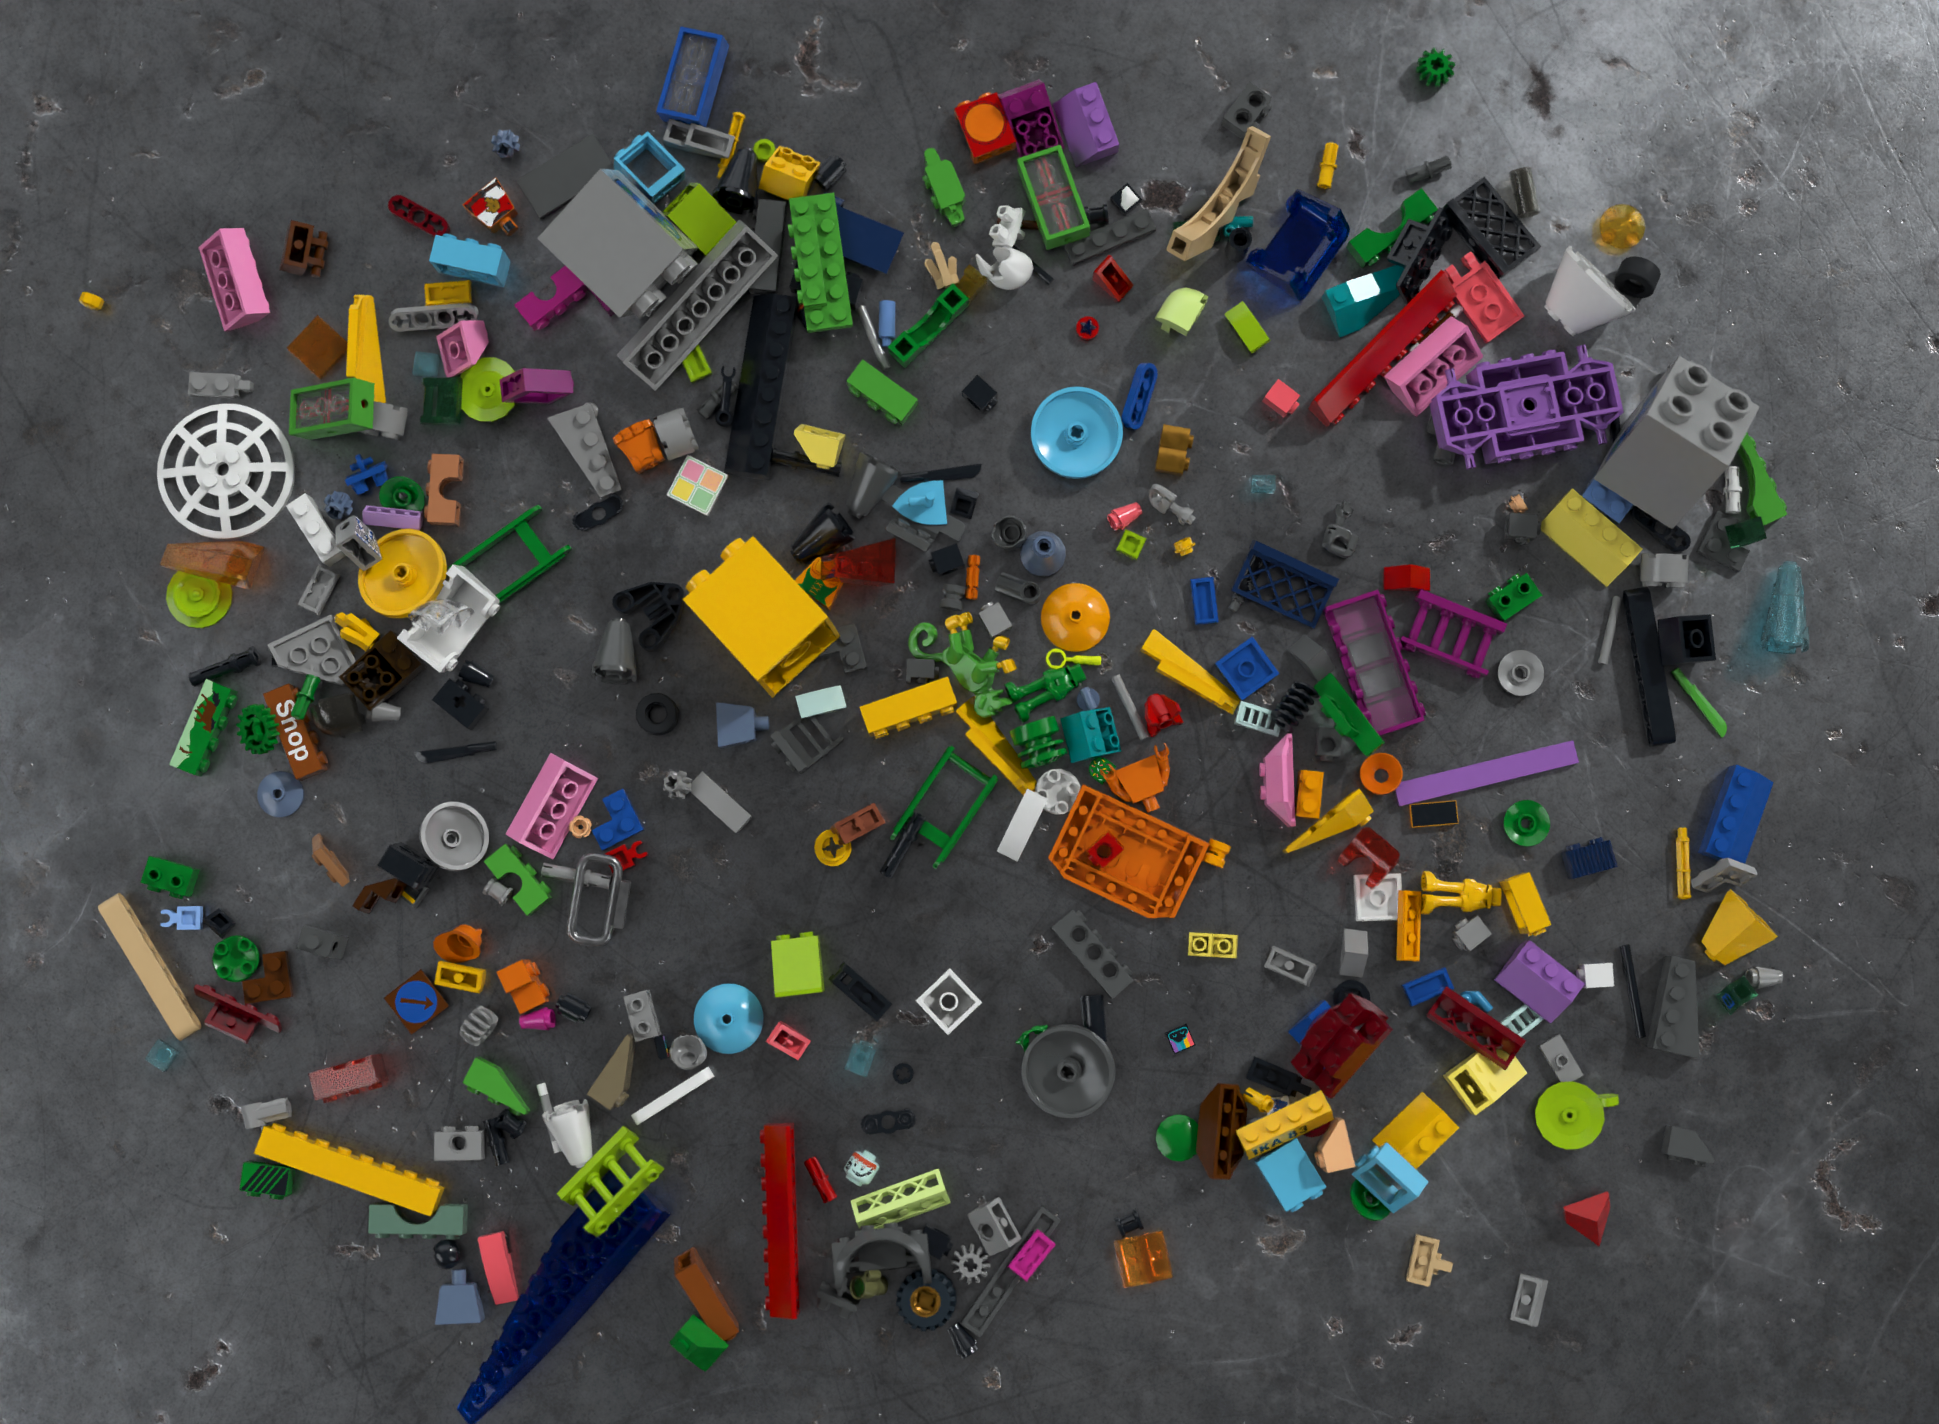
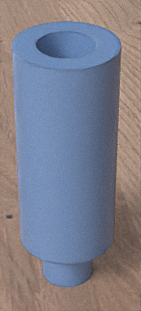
[879,300,896,348]

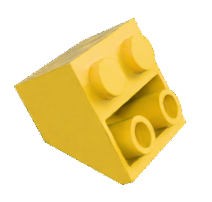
[759,146,821,200]

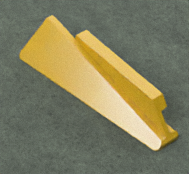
[346,295,386,403]

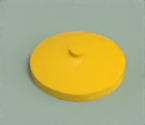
[358,529,447,618]

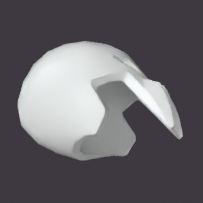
[976,246,1033,290]

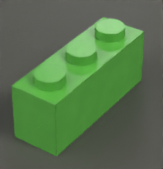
[846,359,918,425]

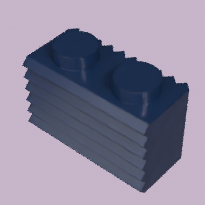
[1561,837,1618,879]

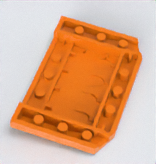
[1048,784,1210,918]

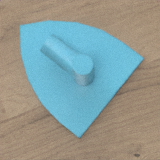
[892,480,947,525]

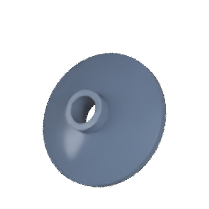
[257,771,304,817]

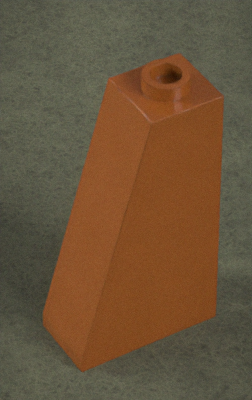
[674,1246,739,1342]

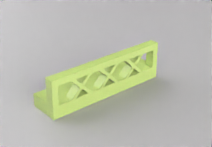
[850,1168,951,1229]

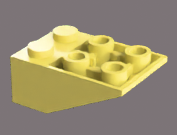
[1443,1043,1527,1116]

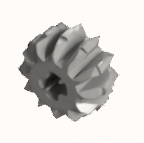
[459,1005,498,1047]
[950,1243,991,1285]

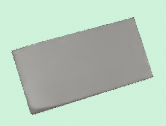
[1264,946,1318,987]

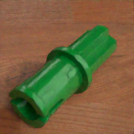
[291,674,320,720]

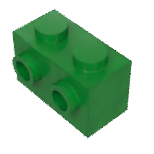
[1485,573,1543,622]
[140,856,200,899]

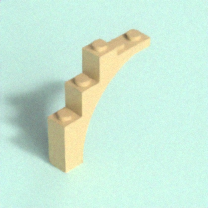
[1166,126,1271,261]

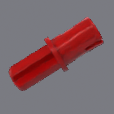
[804,1157,837,1204]

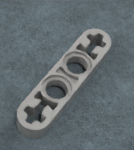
[389,303,479,332]

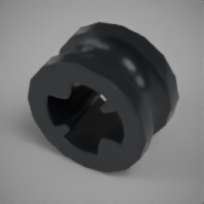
[893,1063,914,1084]

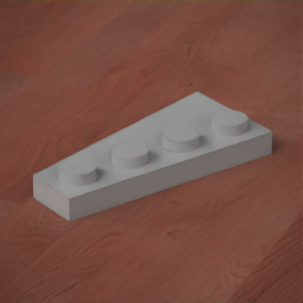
[547,403,623,497]

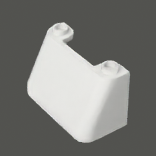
[397,565,500,673]

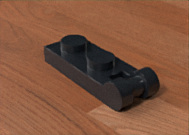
[829,961,892,1022]

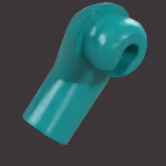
[1222,216,1254,237]

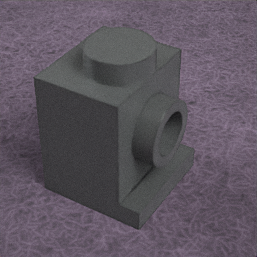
[906,658,939,684]

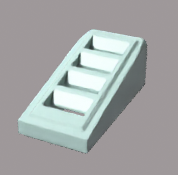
[1234,701,1281,737]
[1500,1004,1544,1037]

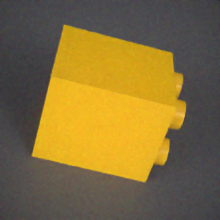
[683,536,840,698]

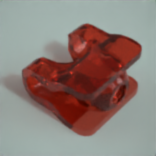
[1338,827,1400,890]

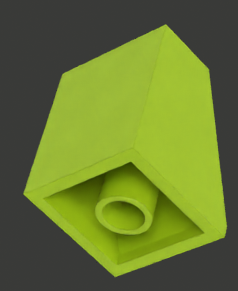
[662,183,736,255]
[771,932,825,998]

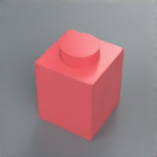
[1262,379,1300,418]

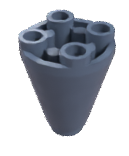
[1020,531,1066,577]

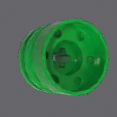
[1009,716,1067,769]

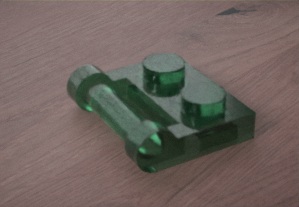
[420,377,463,425]

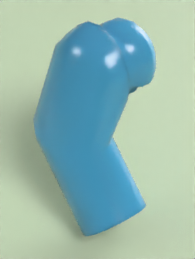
[1460,991,1493,1013]

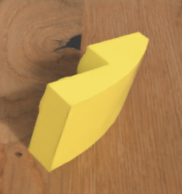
[1188,932,1238,958]

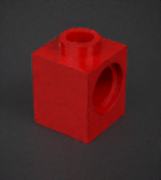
[1087,830,1124,868]

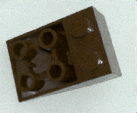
[339,630,427,711]

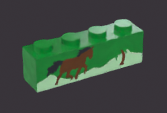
[169,679,238,777]

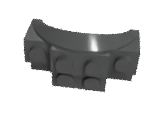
[832,1223,932,1293]

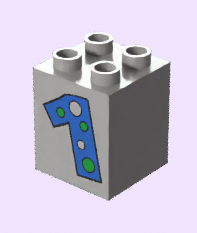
[538,169,698,319]
[1593,356,1759,529]

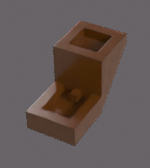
[352,878,407,914]

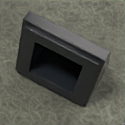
[950,487,979,519]

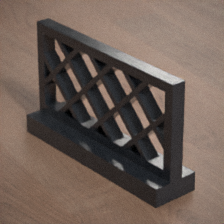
[1443,177,1541,279]

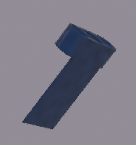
[824,192,904,274]

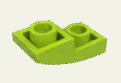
[1224,301,1271,354]

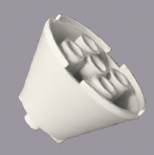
[1544,245,1636,336]

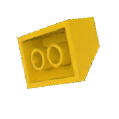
[1372,1092,1459,1169]

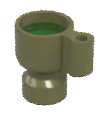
[850,1270,888,1300]

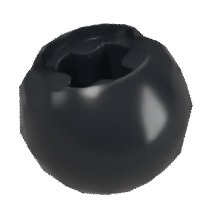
[433,1239,461,1270]

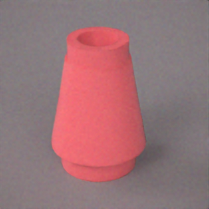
[1107,502,1143,531]

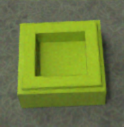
[1116,529,1147,560]

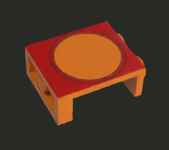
[954,92,1016,164]

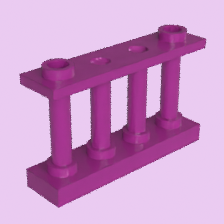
[1399,589,1507,679]

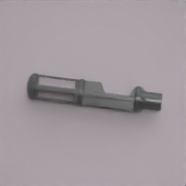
[1229,556,1267,612]

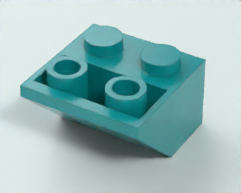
[1060,707,1121,763]

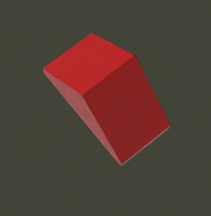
[1092,255,1134,302]
[1383,564,1430,591]

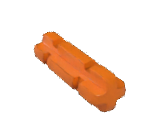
[965,555,980,600]

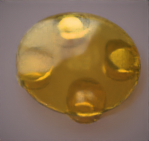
[1600,204,1645,249]

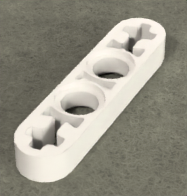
[631,1066,714,1125]

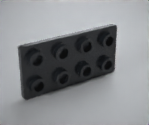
[1387,207,1452,304]

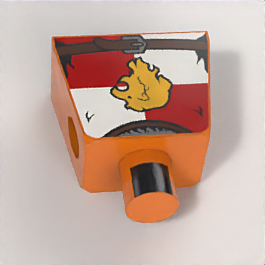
[462,177,518,236]

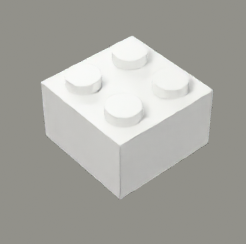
[916,968,982,1035]

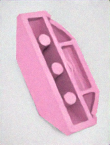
[1259,733,1296,827]

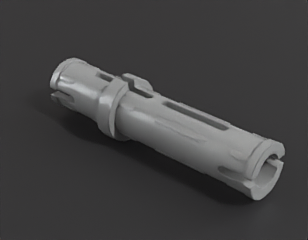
[541,863,613,890]

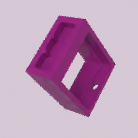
[500,368,574,404]

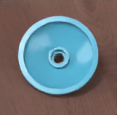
[694,984,764,1054]

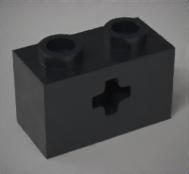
[432,678,489,730]

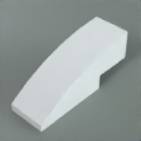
[997,789,1048,862]

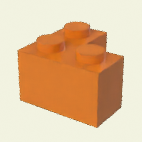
[497,959,550,1014]

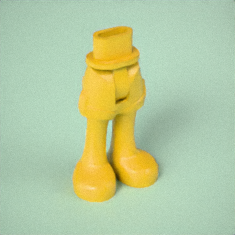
[1421,871,1501,915]

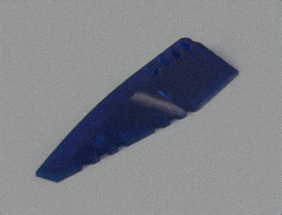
[457,1164,671,1424]

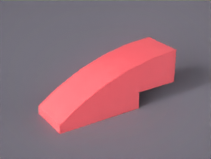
[478,1231,519,1305]

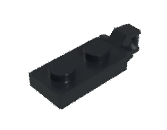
[1245,1056,1312,1097]

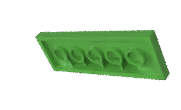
[788,193,853,333]

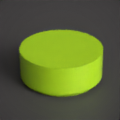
[753,139,776,163]
[1597,1093,1619,1107]

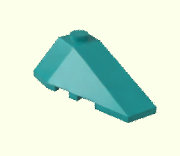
[1322,265,1405,338]

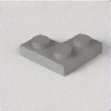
[1690,858,1758,893]

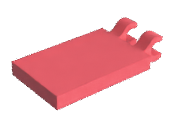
[1444,251,1525,343]

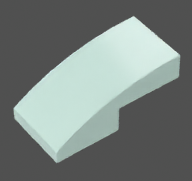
[795,685,847,719]

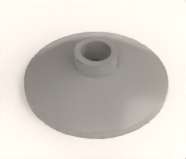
[1497,650,1544,696]

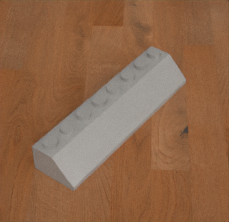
[617,219,778,391]

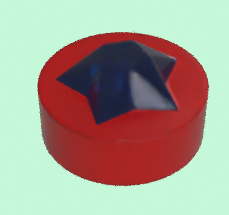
[1076,316,1099,340]

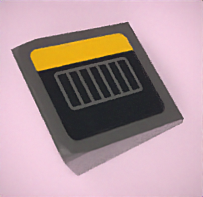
[400,885,431,908]

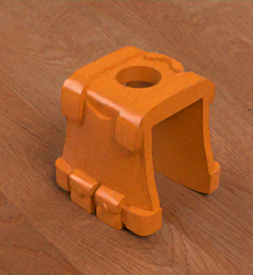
[612,419,666,474]

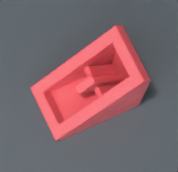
[766,1021,811,1060]

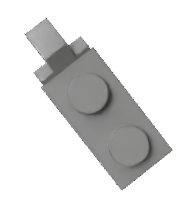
[188,372,254,398]

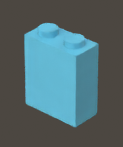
[1255,1138,1326,1212]

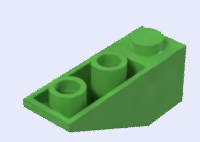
[462,1057,530,1116]

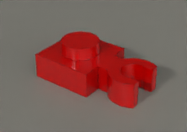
[605,841,648,873]

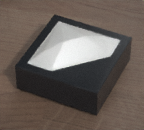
[1110,183,1142,216]

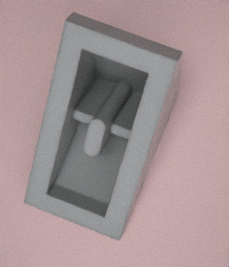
[1339,929,1368,978]

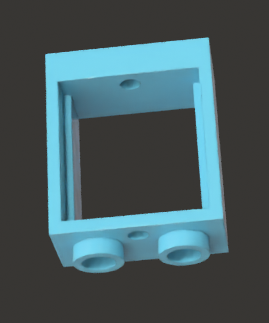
[614,131,685,204]
[1352,1142,1429,1213]

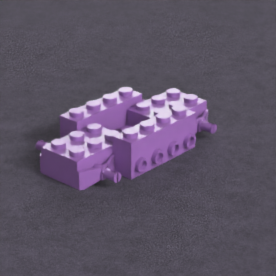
[1429,345,1624,469]

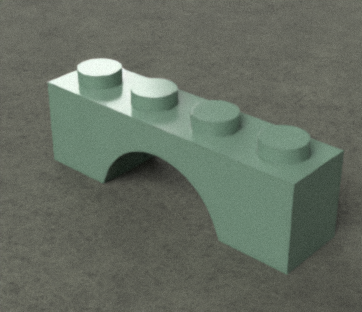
[368,1203,468,1239]

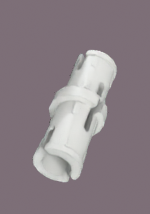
[1723,466,1742,514]

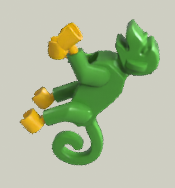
[908,612,1017,717]

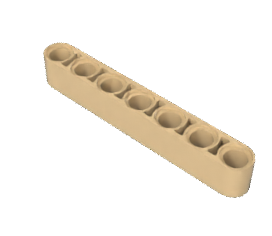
[98,893,202,1041]

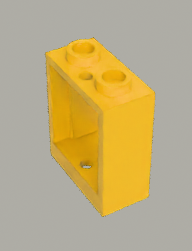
[1499,872,1551,936]

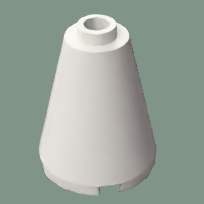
[542,1099,593,1168]

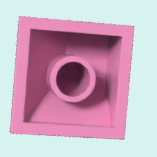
[436,320,489,380]

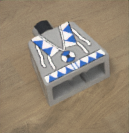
[335,515,382,571]

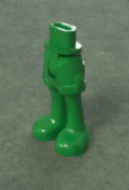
[1004,663,1087,723]

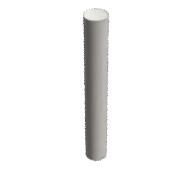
[856,305,891,371]
[1598,596,1623,665]
[1111,674,1149,740]

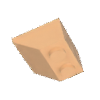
[1314,1117,1355,1173]

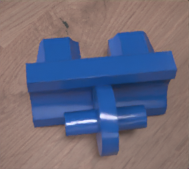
[345,454,388,495]

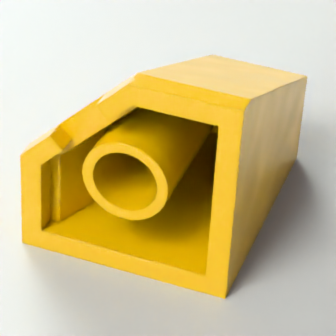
[1701,889,1778,965]

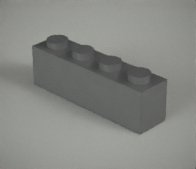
[749,199,787,295]

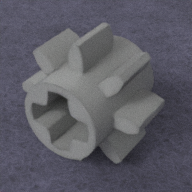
[663,770,692,799]

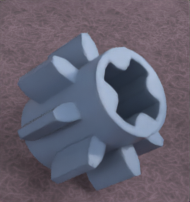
[491,129,520,158]
[323,491,353,520]

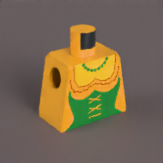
[795,552,846,610]

